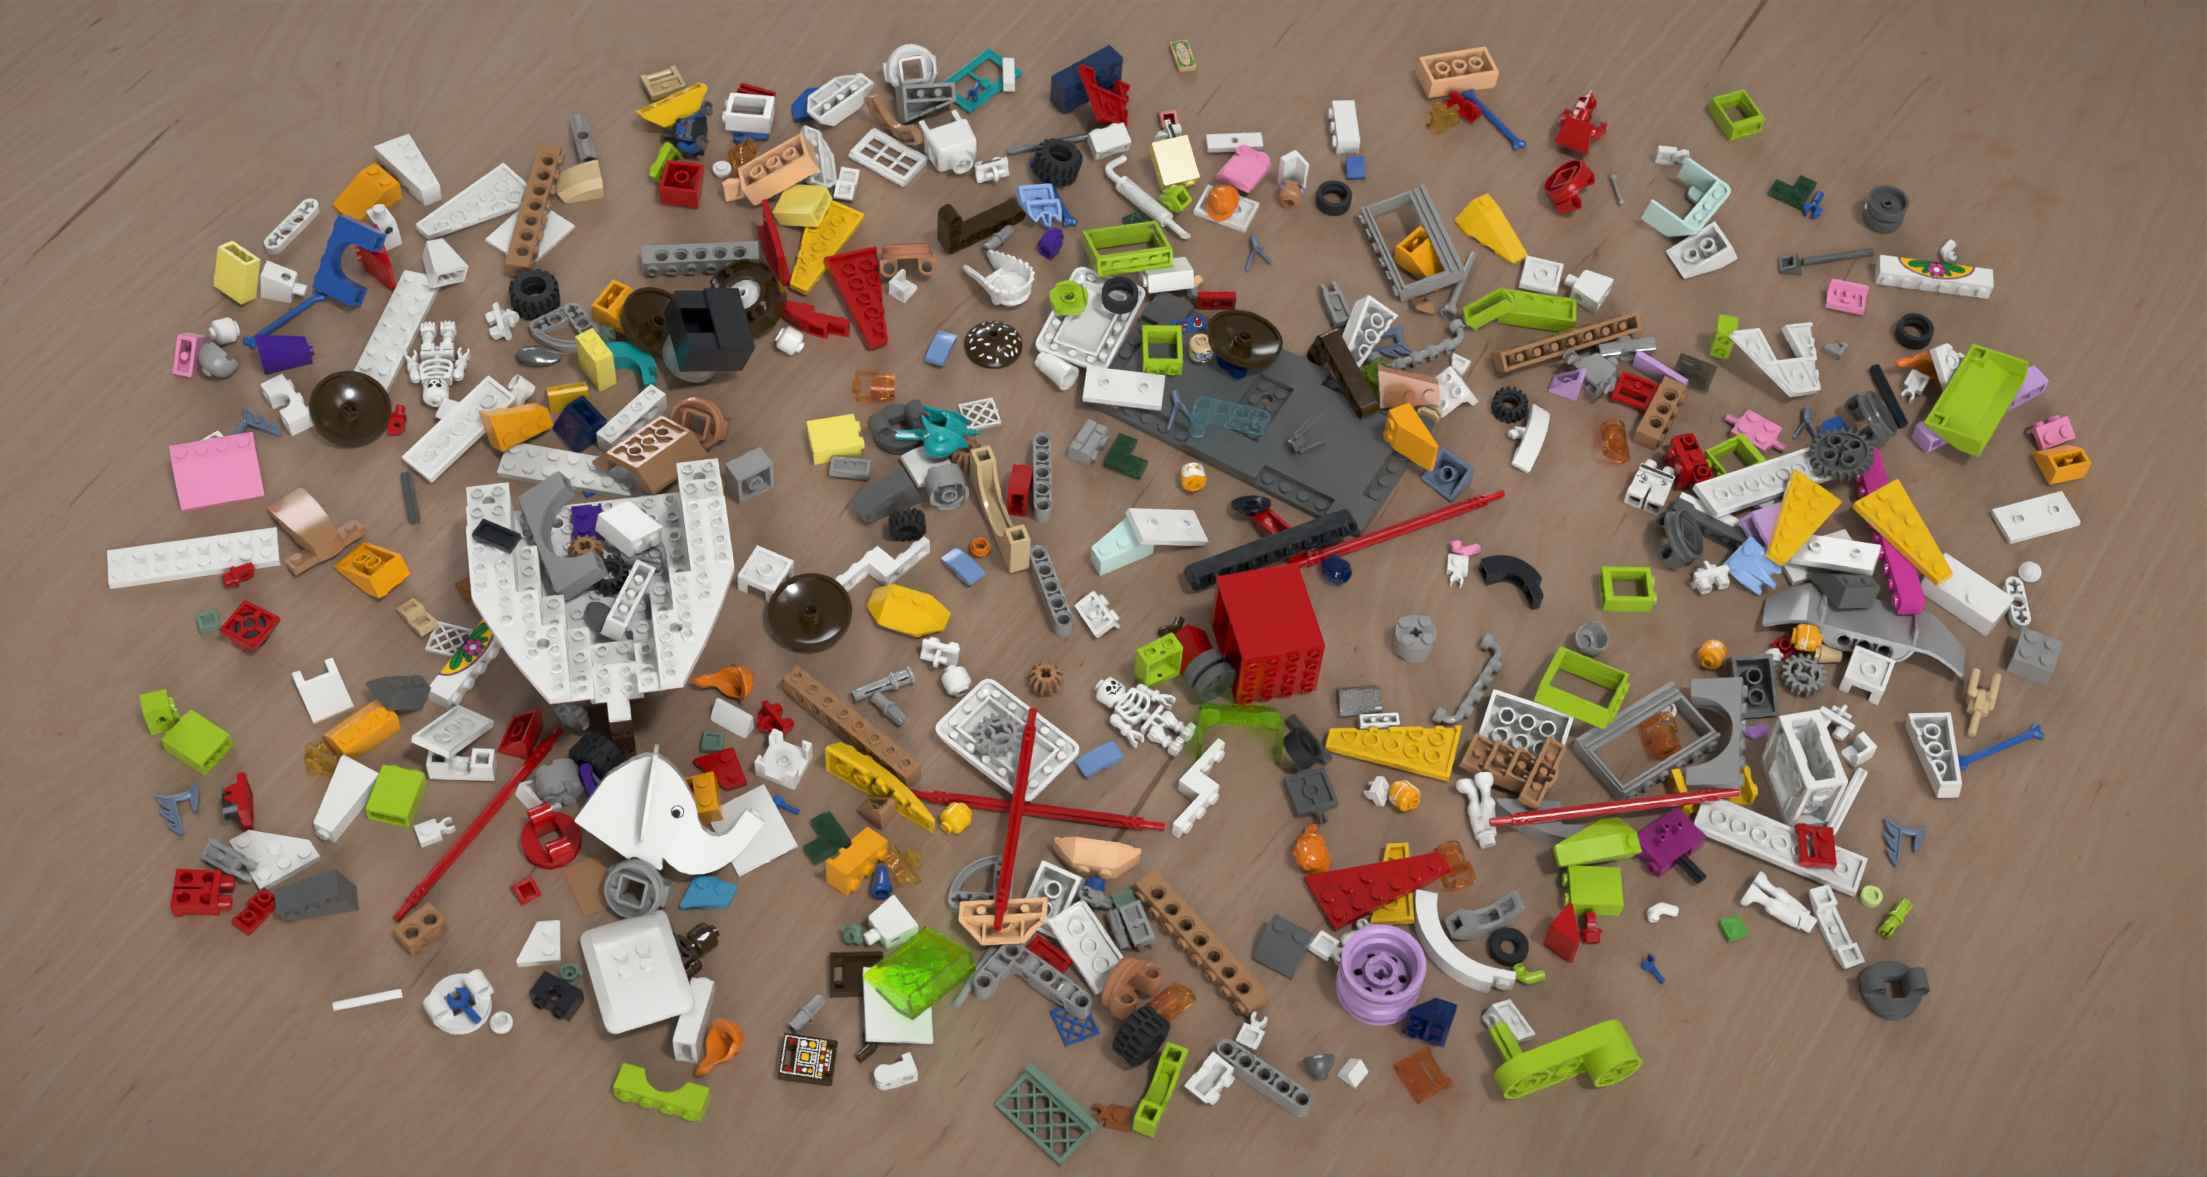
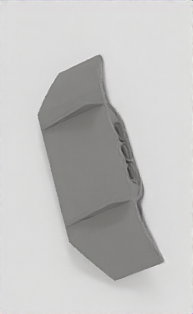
[1763,583,1965,677]

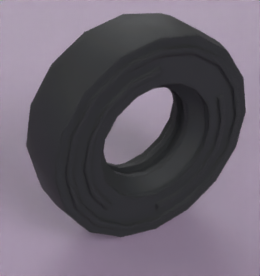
[1489,928,1529,967]

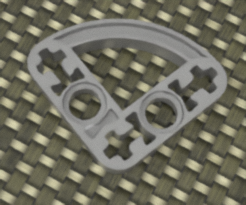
[529,302,599,353]
[948,855,1014,914]

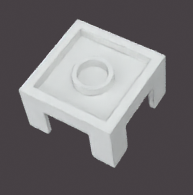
[737,545,795,603]
[1838,645,1896,705]
[755,729,813,790]

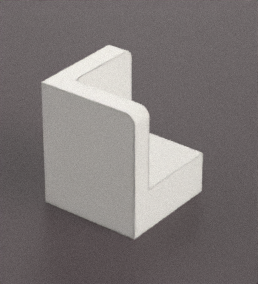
[889,269,917,303]
[1841,732,1877,769]

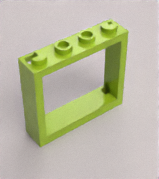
[1082,221,1173,277]
[1534,646,1630,730]

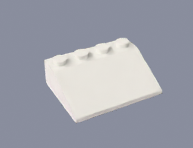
[1479,689,1574,757]

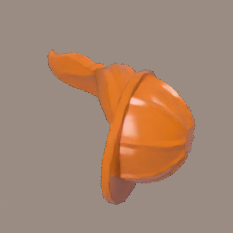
[1206,184,1240,222]
[1895,351,1941,386]
[693,664,755,701]
[1293,823,1331,875]
[694,1018,745,1077]

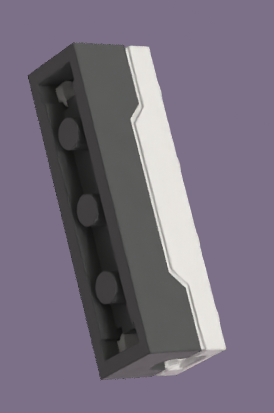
[1672,492,1748,552]

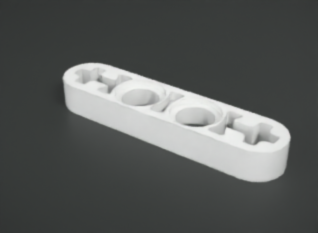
[264,198,320,255]

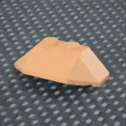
[1053,837,1141,880]
[959,897,1048,945]

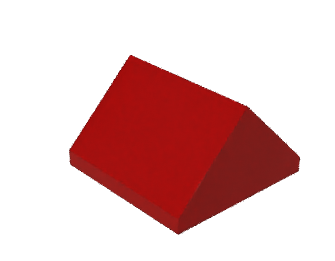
[1174,624,1213,676]
[497,708,544,760]
[1543,903,1580,963]

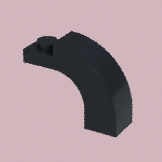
[1478,555,1544,610]

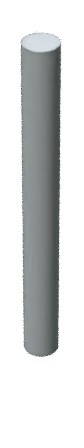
[952,944,1001,1009]

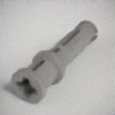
[851,666,915,703]

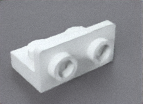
[1074,591,1121,638]
[1482,999,1536,1044]

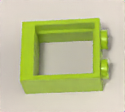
[1709,89,1765,141]
[1141,325,1183,375]
[1704,433,1767,478]
[1598,566,1657,612]
[1133,632,1183,689]

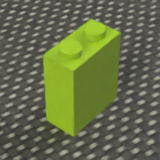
[161,710,234,776]
[365,764,427,828]
[1562,866,1624,916]

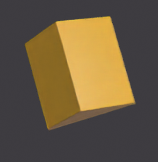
[546,381,591,413]

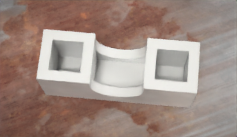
[260,374,313,436]
[426,748,497,781]

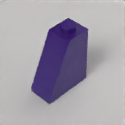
[254,335,315,375]

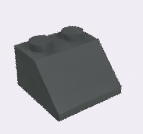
[366,675,431,710]
[1252,914,1314,980]

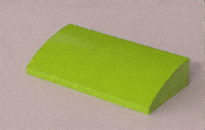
[1497,289,1577,332]

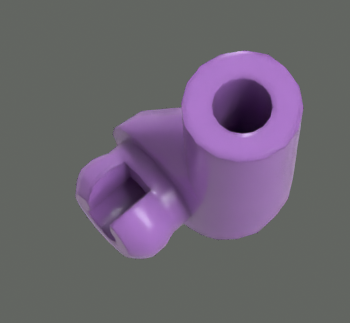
[1743,723,1770,740]

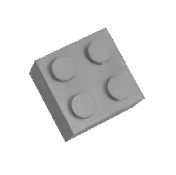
[725,447,775,504]
[2006,627,2063,686]

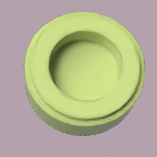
[1859,885,1883,908]

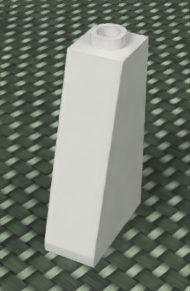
[313,755,379,843]
[673,977,715,1064]

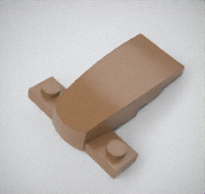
[266,487,367,575]
[1459,732,1567,810]

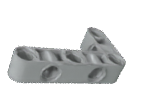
[973,944,1092,1019]

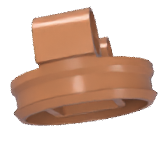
[879,243,936,277]
[670,396,732,450]
[1101,954,1163,1021]

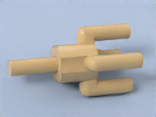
[1965,668,2002,737]

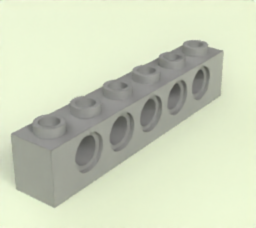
[642,241,759,276]

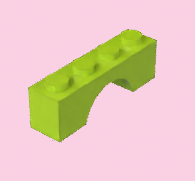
[1132,1041,1189,1138]
[613,1062,711,1122]

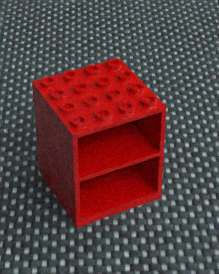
[1210,562,1325,705]

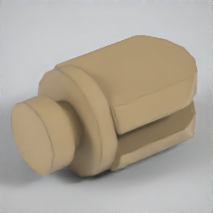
[1412,404,1442,426]

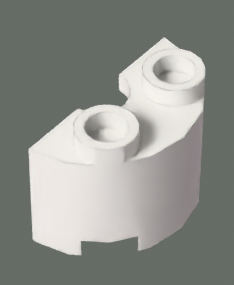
[1184,1052,1235,1105]

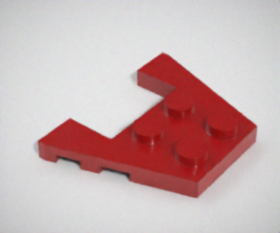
[1077,64,1130,128]

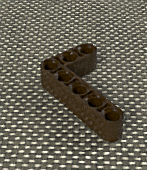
[937,199,1026,254]
[1307,328,1379,419]

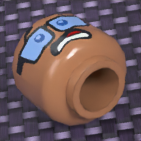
[1278,180,1304,208]

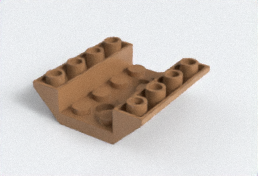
[592,415,708,495]

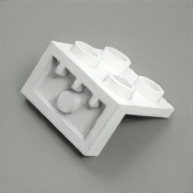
[1431,366,1479,418]

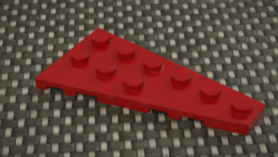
[823,246,888,349]

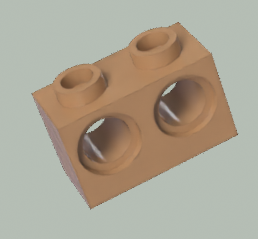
[393,902,448,956]

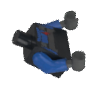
[664,100,713,156]

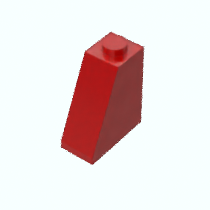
[1007,464,1033,517]

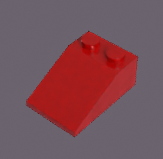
[354,224,396,292]

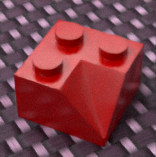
[659,160,704,208]

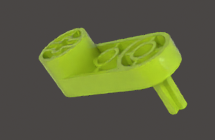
[1488,1019,1643,1099]

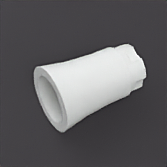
[1035,351,1079,390]

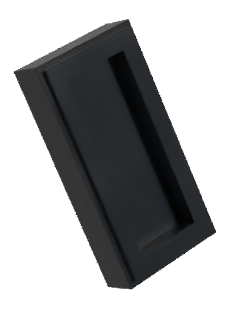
[472,518,521,554]

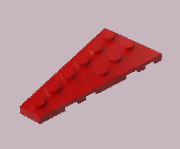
[1304,852,1450,932]

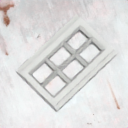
[848,128,929,187]

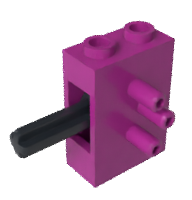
[1635,806,1706,884]

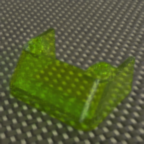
[1196,703,1283,765]

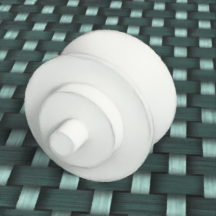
[2019,561,2042,582]

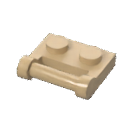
[640,65,687,101]

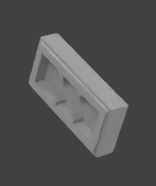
[829,456,872,480]

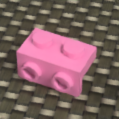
[1825,279,1869,315]
[2026,415,2076,451]

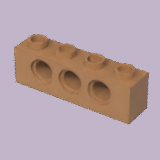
[1633,376,1687,451]

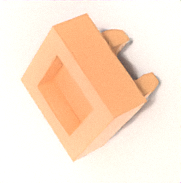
[721,178,744,202]

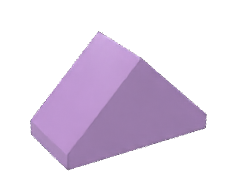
[1548,368,1587,401]

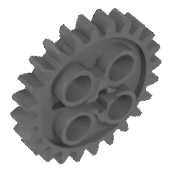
[1809,427,1875,482]

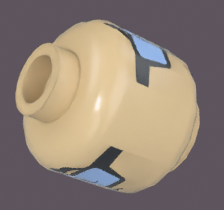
[1188,334,1214,363]

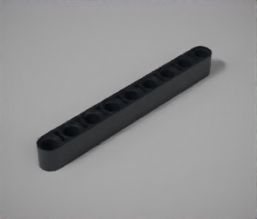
[1184,509,1358,590]

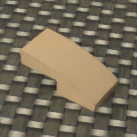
[396,598,439,637]

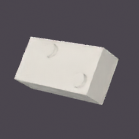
[1921,553,2014,637]

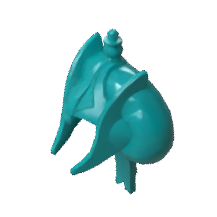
[894,404,980,459]

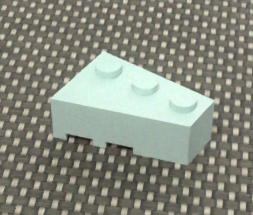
[1090,517,1154,576]

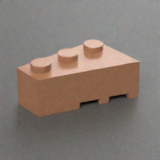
[1377,364,1440,408]

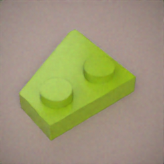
[649,142,683,183]

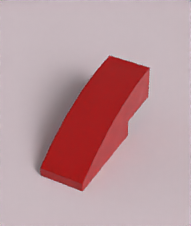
[1253,508,1308,563]

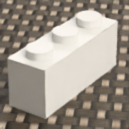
[1328,100,1360,154]

